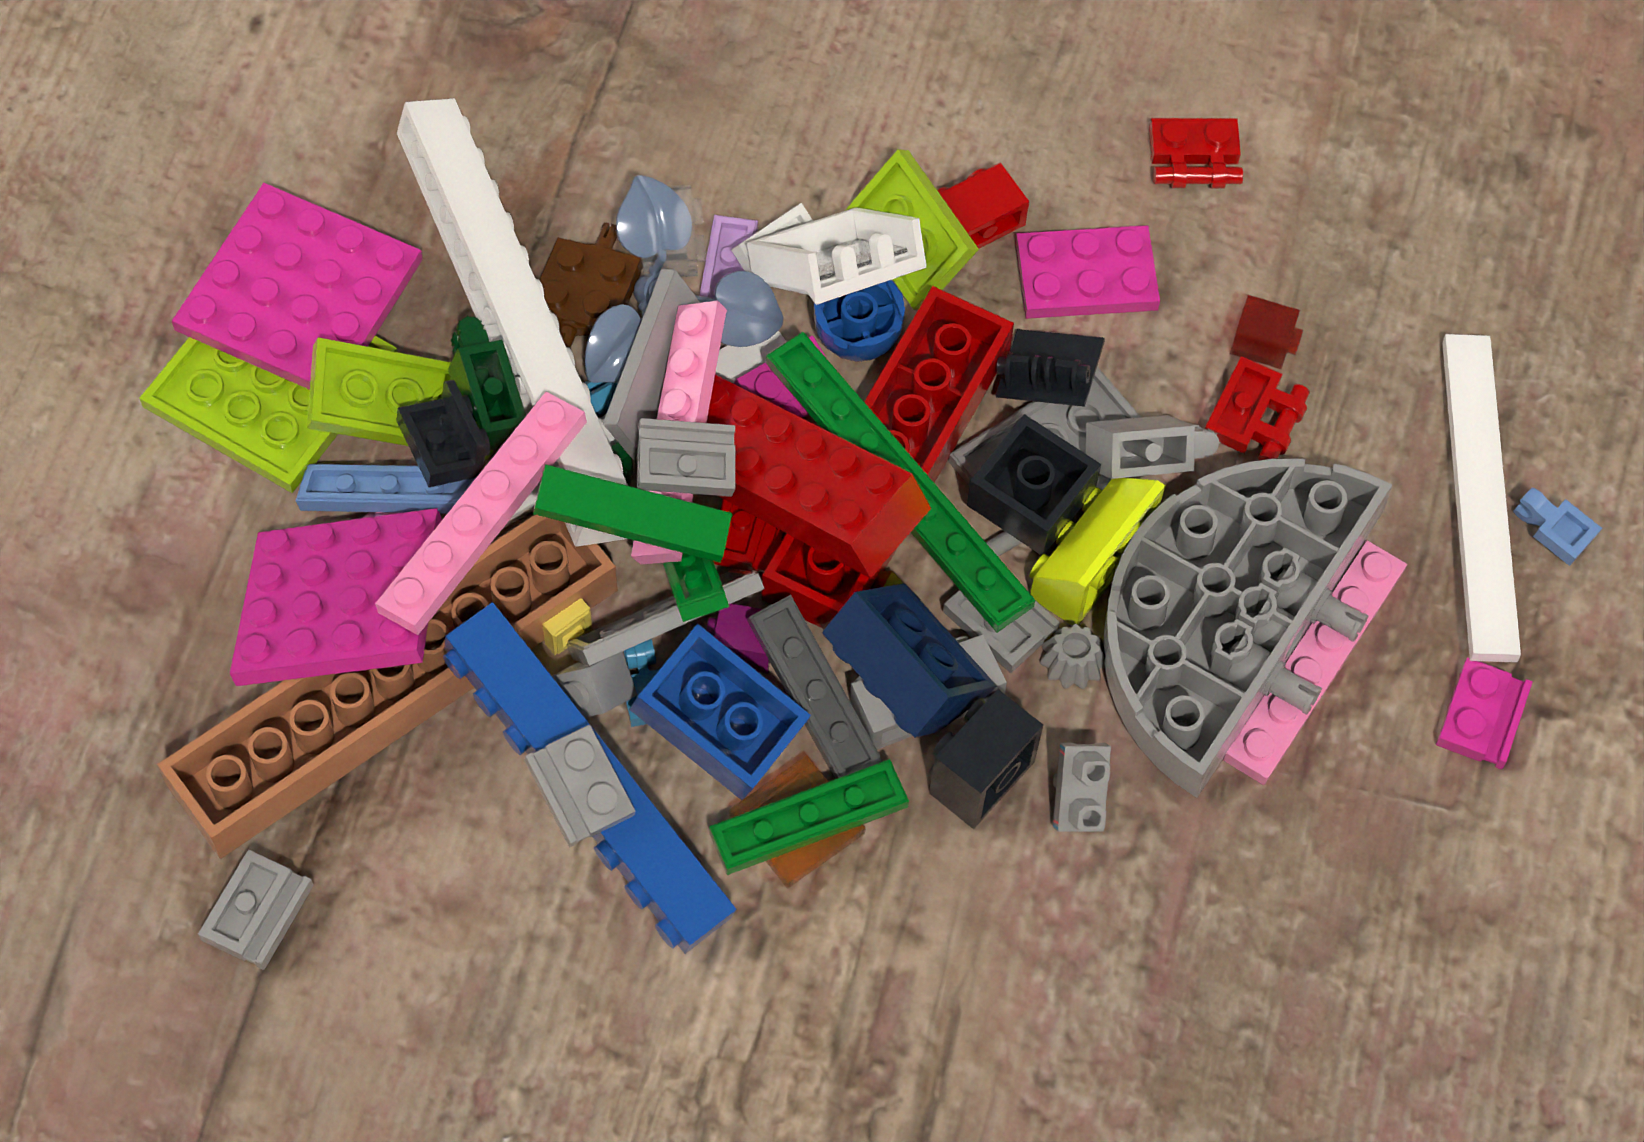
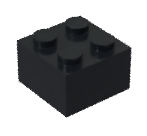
[967,414,1102,556]
[929,689,1043,829]

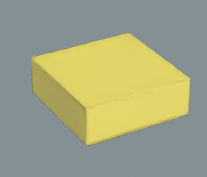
[542,598,592,655]

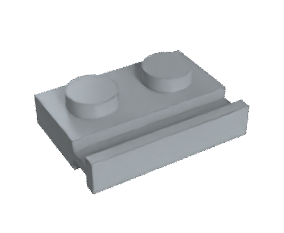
[637,418,735,496]
[943,590,1060,673]
[524,725,636,848]
[198,849,314,970]

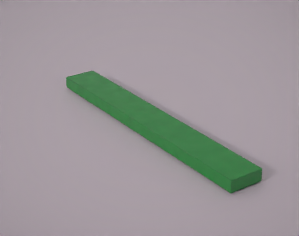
[766,332,1035,633]

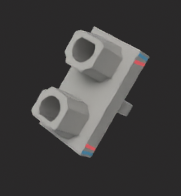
[1053,743,1111,832]

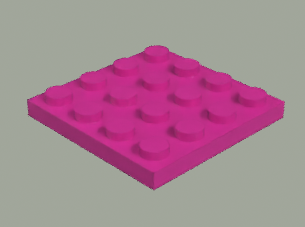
[172,182,423,390]
[230,508,442,686]

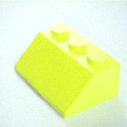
[1029,478,1165,626]

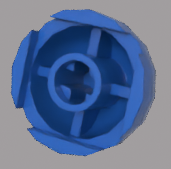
[814,280,905,362]

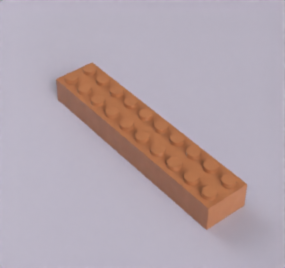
[157,515,618,859]

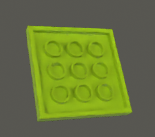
[139,336,398,493]

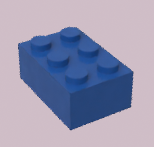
[629,624,811,801]

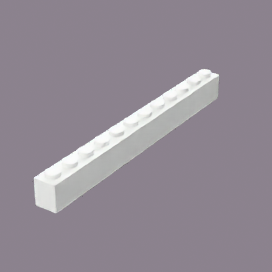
[397,98,628,547]

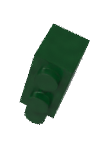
[448,315,526,450]

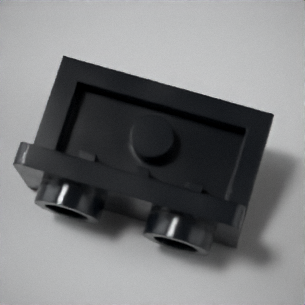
[396,380,490,488]

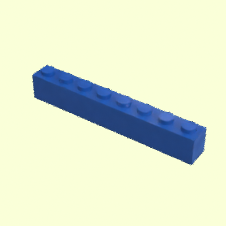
[443,602,737,954]

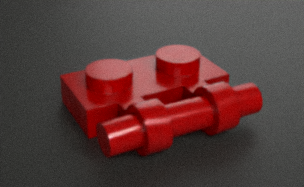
[1149,118,1243,189]
[1205,356,1310,461]

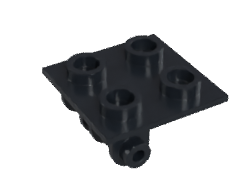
[996,329,1105,407]

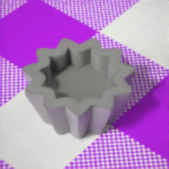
[1040,624,1105,689]

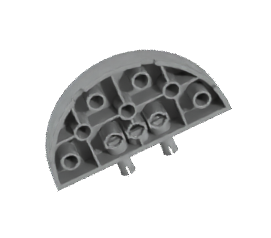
[1103,458,1392,798]

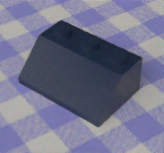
[822,583,997,738]

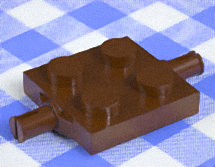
[540,223,643,349]

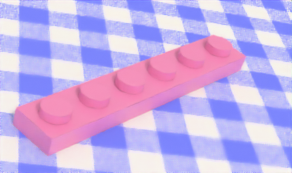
[631,301,727,564]
[375,392,587,635]
[1223,540,1407,785]

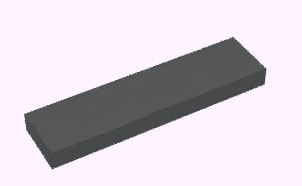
[747,595,883,779]

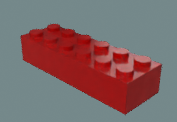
[706,374,931,579]

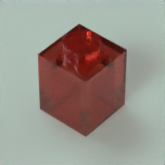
[1230,295,1303,369]

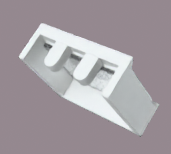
[747,207,927,305]

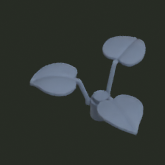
[585,175,784,383]

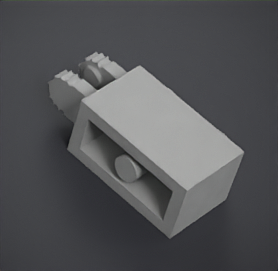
[1086,415,1221,479]

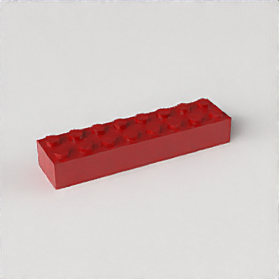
[762,286,1014,629]

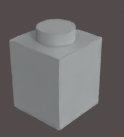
[552,651,637,718]

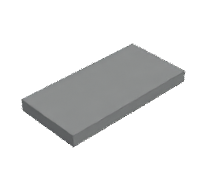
[603,269,700,464]
[948,366,1141,486]
[566,568,764,666]

